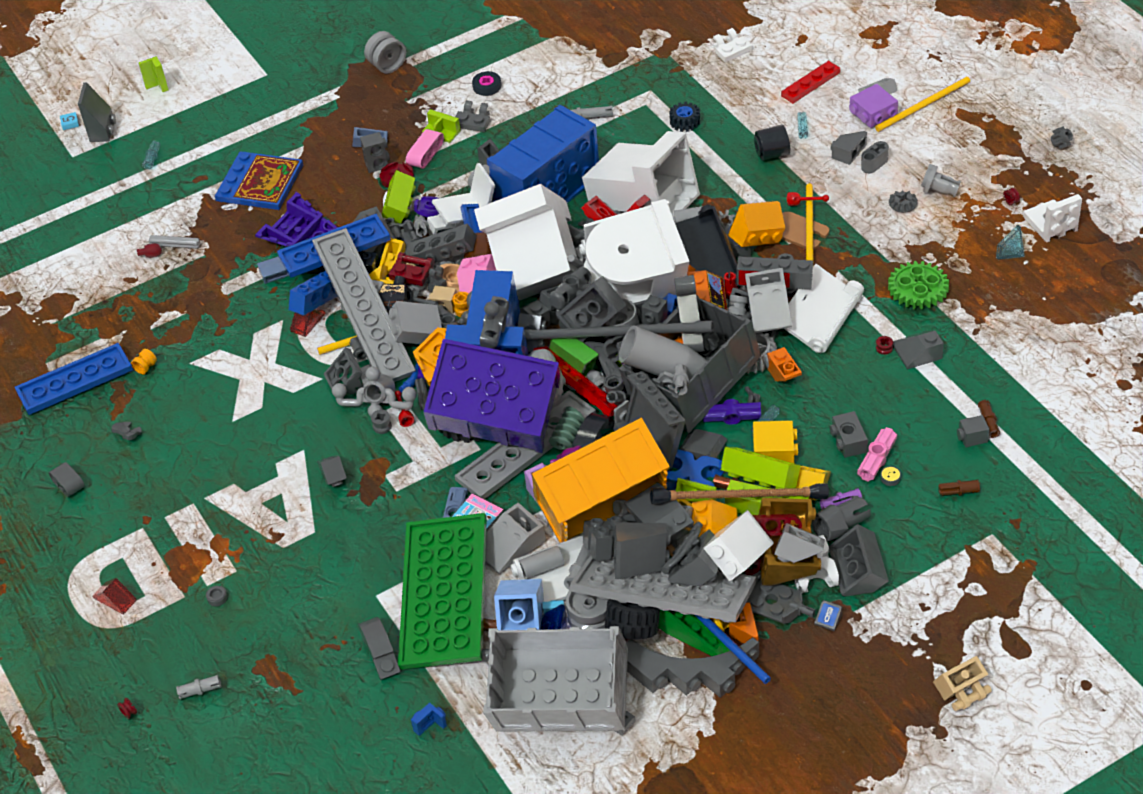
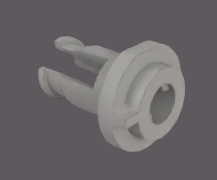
[921,164,961,197]

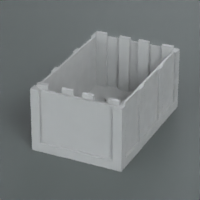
[483,626,628,732]

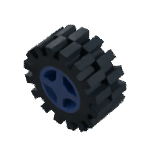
[669,102,700,132]

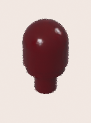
[137,243,162,258]

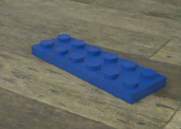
[277,214,391,278]
[15,343,133,415]

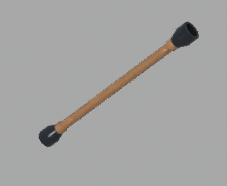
[650,483,829,504]

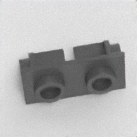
[400,220,422,245]

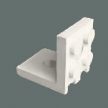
[1023,194,1082,243]

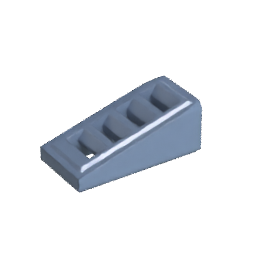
[352,127,388,147]

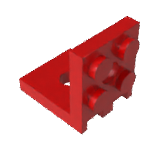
[581,195,650,221]

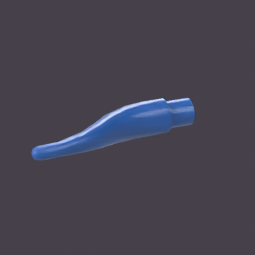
[399,363,419,393]

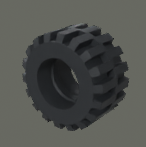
[605,599,660,640]

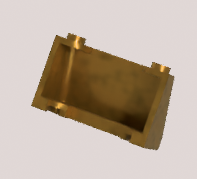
[758,498,821,586]

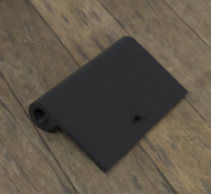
[675,205,742,288]

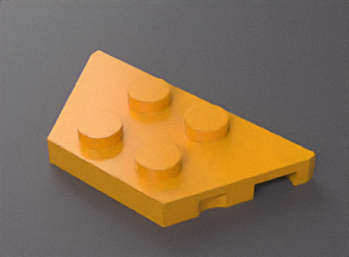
[413,327,446,386]

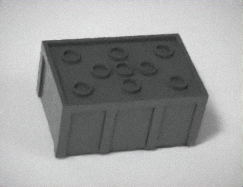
[619,295,761,434]

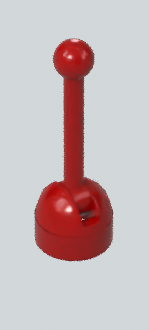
[787,192,829,206]
[395,391,415,427]

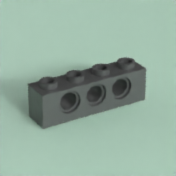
[405,224,477,267]

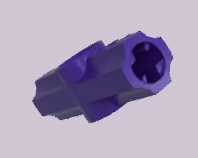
[703,399,761,425]

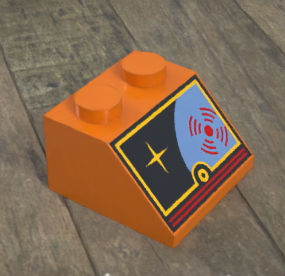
[687,270,728,311]

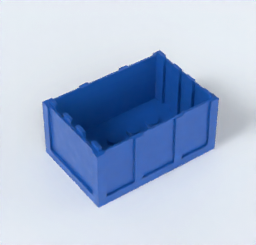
[487,105,599,203]

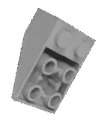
[745,268,792,333]
[485,503,546,574]

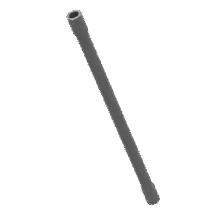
[524,320,715,341]

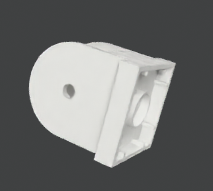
[584,199,689,305]

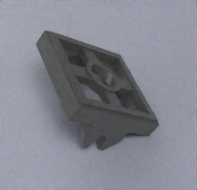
[324,347,363,398]

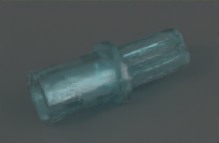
[142,140,160,170]

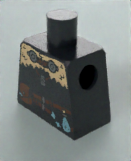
[379,276,413,315]

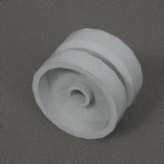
[364,31,407,73]
[566,590,609,629]

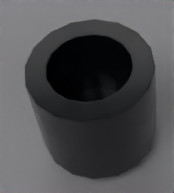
[754,124,791,161]

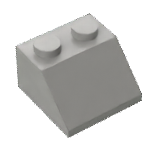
[775,523,825,563]

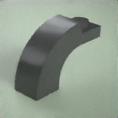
[357,616,400,680]

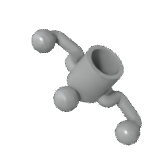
[332,366,417,417]

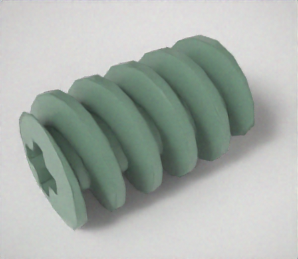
[549,407,585,450]

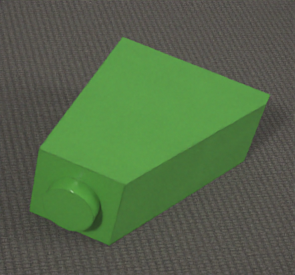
[549,338,599,377]

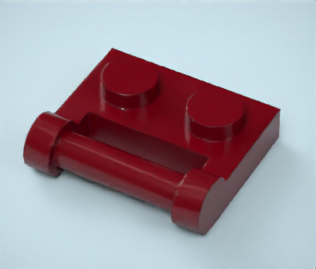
[388,252,434,286]

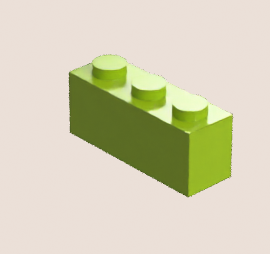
[381,170,416,223]

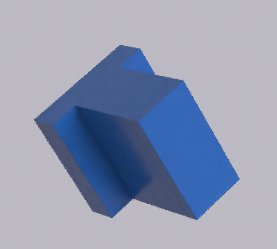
[445,270,529,356]

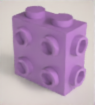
[849,84,898,128]

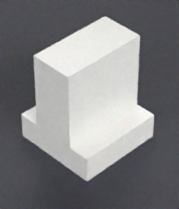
[582,131,700,221]
[474,184,577,300]

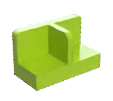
[422,109,461,143]

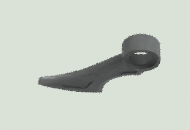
[584,341,624,393]

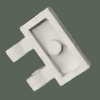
[713,28,752,62]

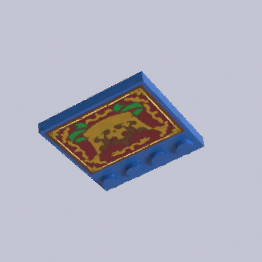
[215,151,303,210]

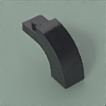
[572,413,615,448]

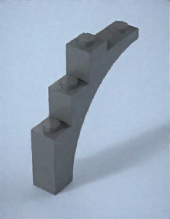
[626,637,759,698]

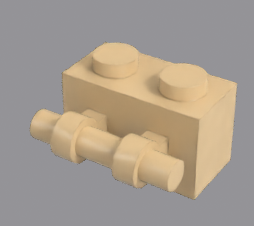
[933,656,992,711]

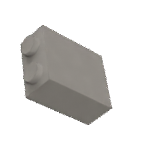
[389,301,442,344]

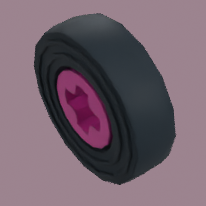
[472,71,502,96]

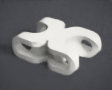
[794,535,839,593]

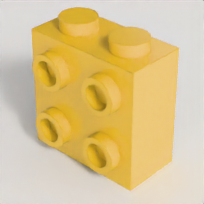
[753,421,798,463]

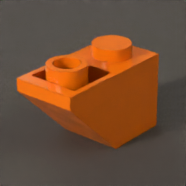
[767,347,802,381]

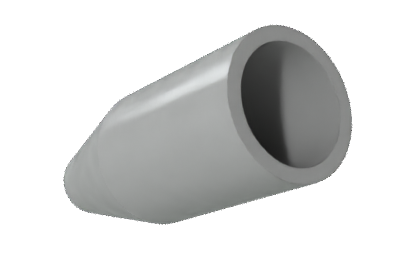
[619,325,708,388]

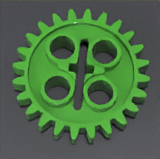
[888,261,949,309]

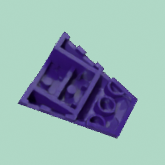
[255,192,338,247]

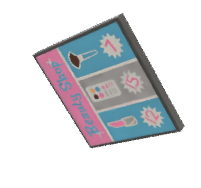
[451,493,505,532]

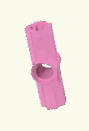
[857,427,897,482]

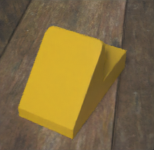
[379,238,406,275]
[369,265,394,284]

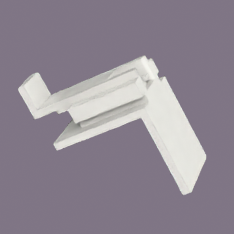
[427,163,495,236]

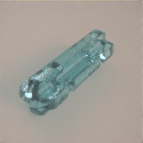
[797,112,808,139]
[751,405,780,433]

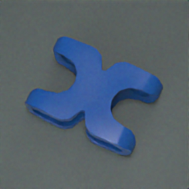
[666,450,724,491]

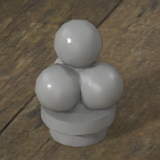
[587,370,606,393]

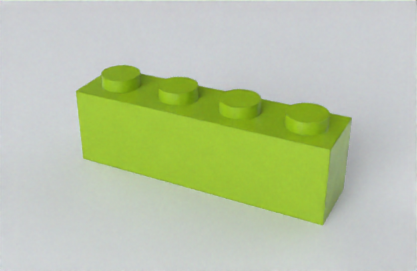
[720,447,801,489]
[725,480,809,515]

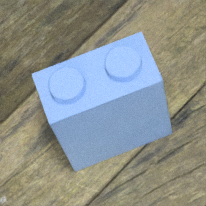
[494,579,544,630]

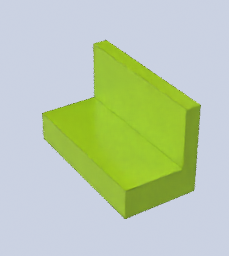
[138,56,168,92]

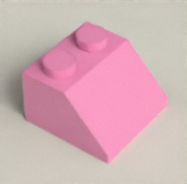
[457,254,497,293]

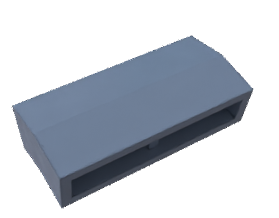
[257,257,289,284]

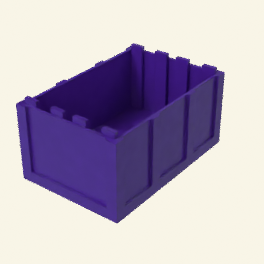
[423,339,561,453]

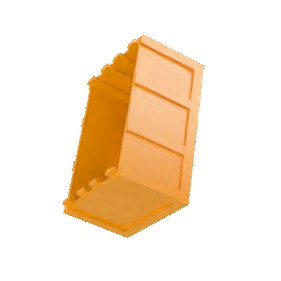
[532,417,670,543]

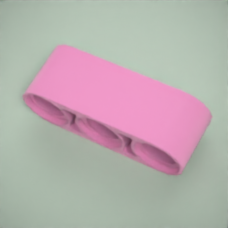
[406,129,444,169]

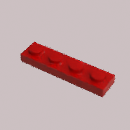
[781,60,840,104]

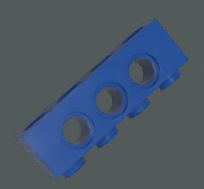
[289,271,338,315]

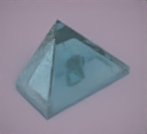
[996,224,1025,260]

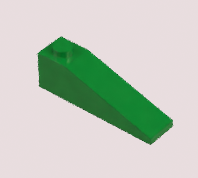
[658,610,730,656]

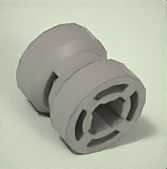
[728,295,749,315]

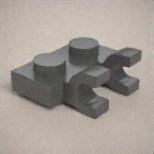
[455,100,490,132]

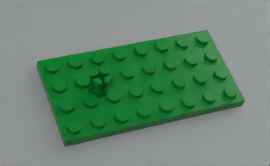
[398,513,487,670]

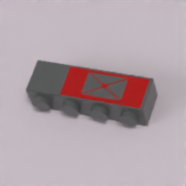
[737,256,813,290]

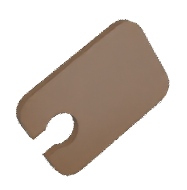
[782,212,829,250]

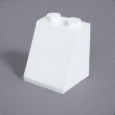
[704,510,773,581]

